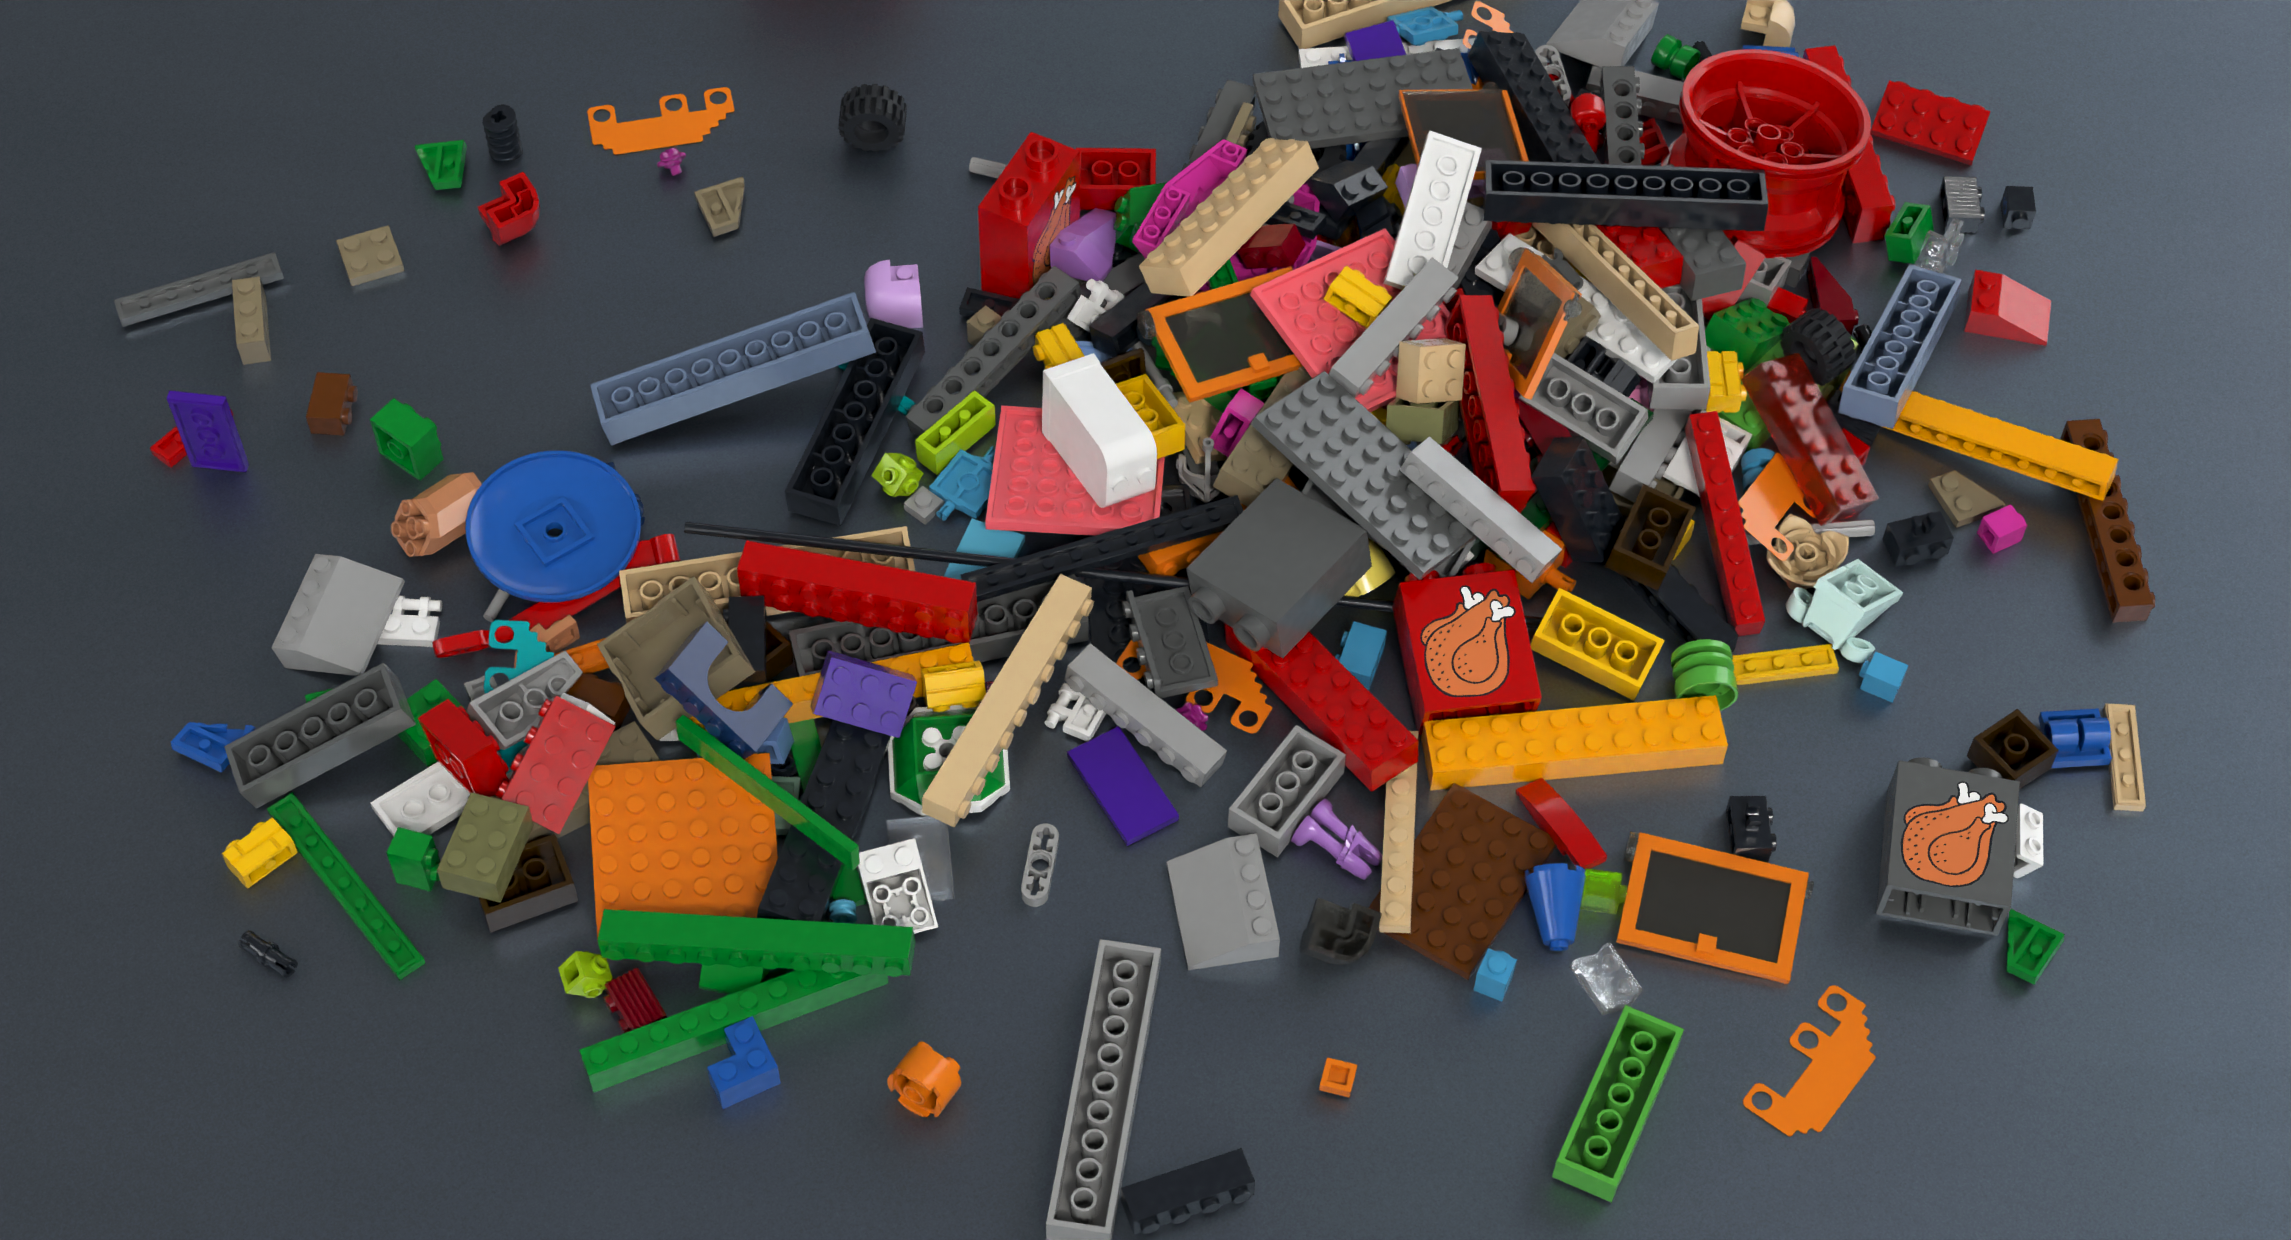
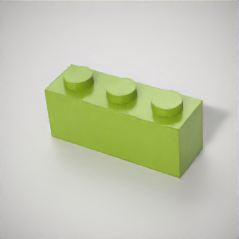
[915,390,996,475]

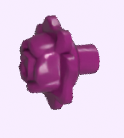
[657,148,686,176]
[1176,702,1208,731]

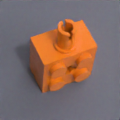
[1484,530,1576,600]

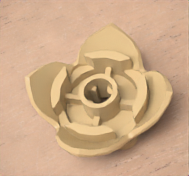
[1766,514,1849,590]

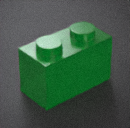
[1885,202,1934,264]
[386,827,441,892]

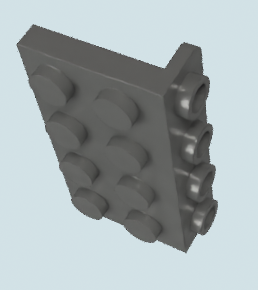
[1122,586,1218,698]

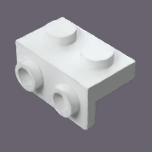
[2013,804,2043,878]

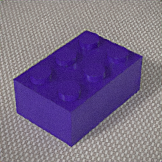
[810,650,917,738]

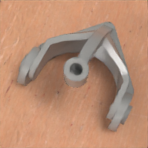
[1176,438,1228,503]

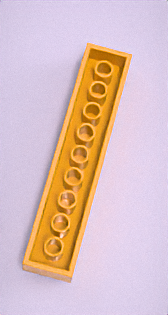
[1421,695,1728,791]

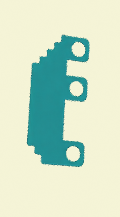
[484,620,554,774]

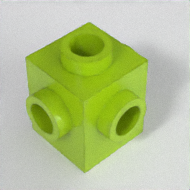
[871,453,924,497]
[558,951,613,998]

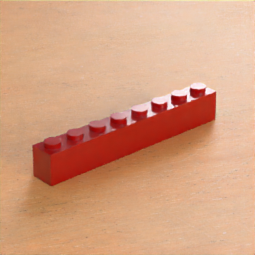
[1685,411,1765,637]

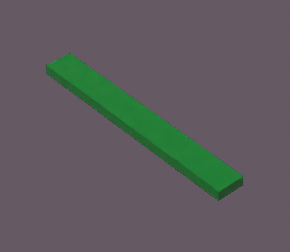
[676,715,860,870]
[789,719,866,907]
[267,792,426,981]

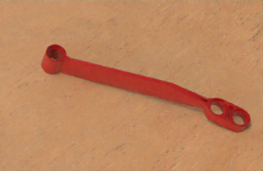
[432,534,681,658]

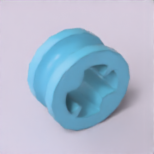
[829,899,857,924]

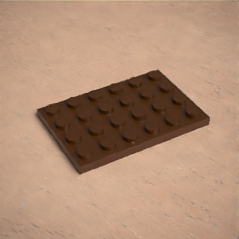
[1362,783,1557,980]

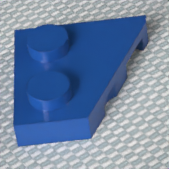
[171,722,255,773]

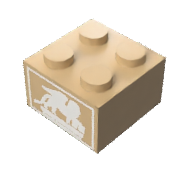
[1396,338,1466,404]

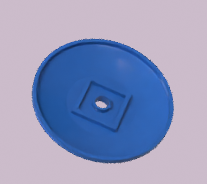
[465,451,641,602]

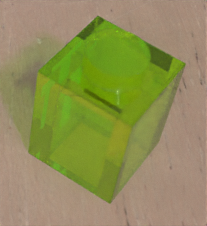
[1580,868,1627,914]

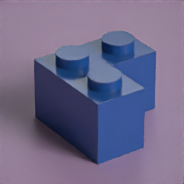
[707,1016,781,1109]

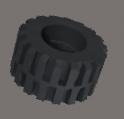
[838,84,907,152]
[1780,308,1856,386]

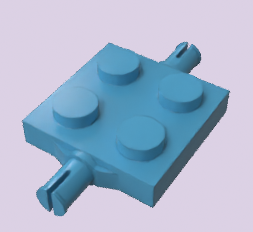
[1387,6,1463,46]
[929,446,995,521]

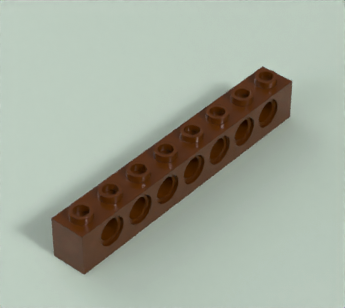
[2061,419,2155,623]

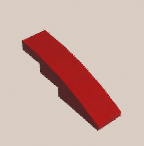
[1516,778,1607,871]

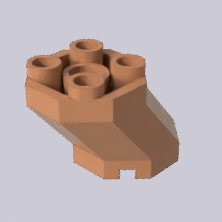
[391,472,482,557]

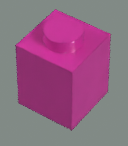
[1977,504,2027,554]

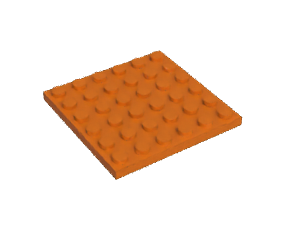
[588,753,778,940]

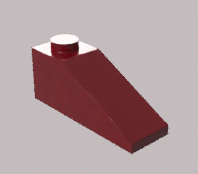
[1806,257,1859,335]

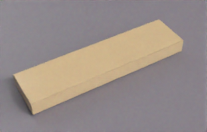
[2103,703,2146,812]

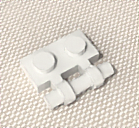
[1067,279,1124,332]
[377,595,442,647]
[1044,683,1106,741]

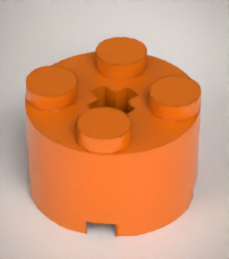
[887,1042,961,1117]

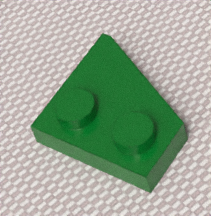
[415,140,467,190]
[2007,909,2065,985]

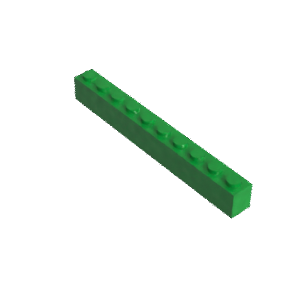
[597,909,915,977]
[579,970,888,1093]

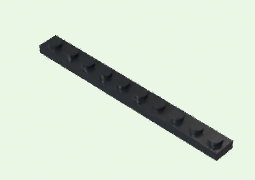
[960,495,1244,602]

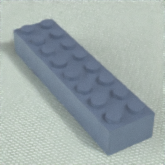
[1838,264,1962,429]

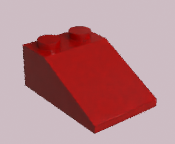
[1964,269,2051,346]

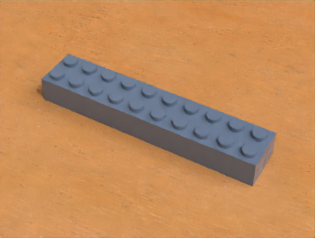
[590,292,876,445]

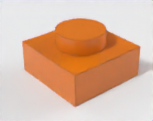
[1319,1057,1357,1098]

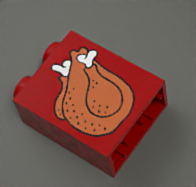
[978,132,1080,299]
[1392,563,1542,735]

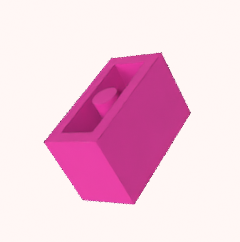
[1210,388,1265,457]

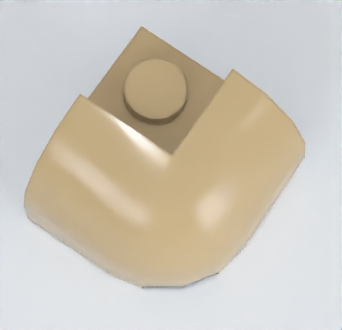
[1740,0,1795,47]

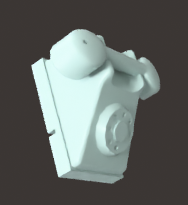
[1786,559,1903,663]

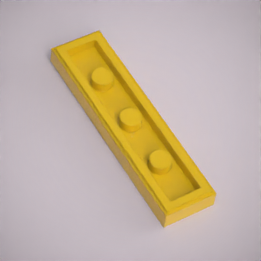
[1732,644,1839,685]

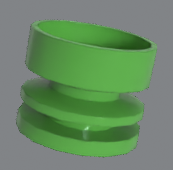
[1670,639,1738,711]

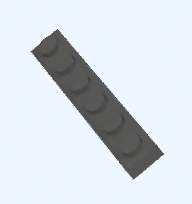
[114,252,284,327]

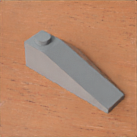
[466,651,583,750]

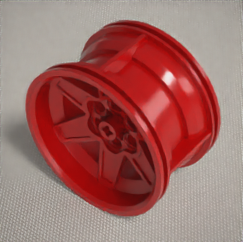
[1660,49,1871,258]

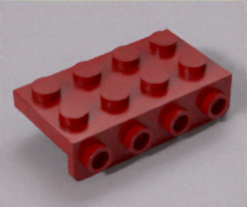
[1870,80,1991,165]
[495,695,616,835]

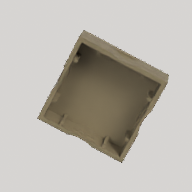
[597,576,755,741]

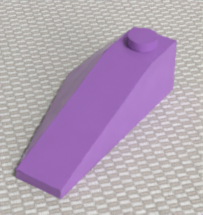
[1049,208,1116,282]

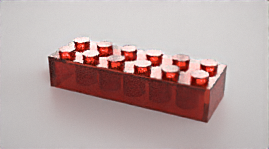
[1741,353,1879,526]

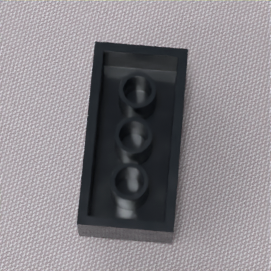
[1531,437,1625,562]

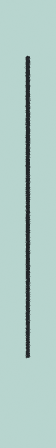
[684,522,1543,629]

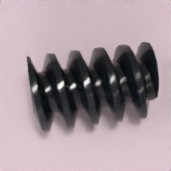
[482,104,523,161]

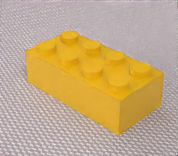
[1531,588,1665,701]

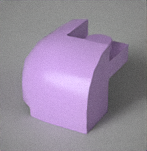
[864,259,923,328]

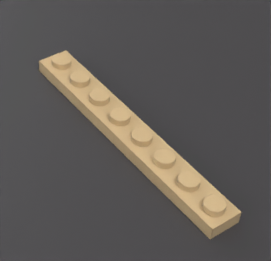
[1379,731,1419,933]

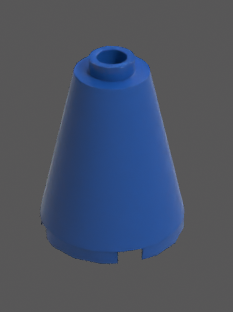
[1525,863,1586,951]

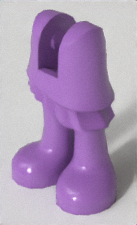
[1291,799,1383,880]

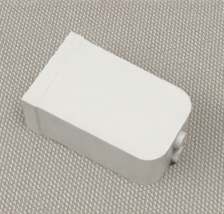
[1042,353,1157,508]

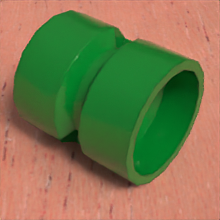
[1651,34,1701,81]

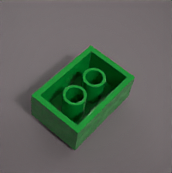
[1705,298,1790,371]

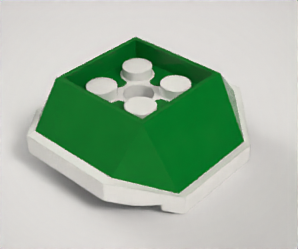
[888,705,1010,816]

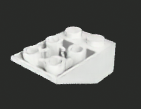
[1663,410,1753,497]
[857,838,938,934]

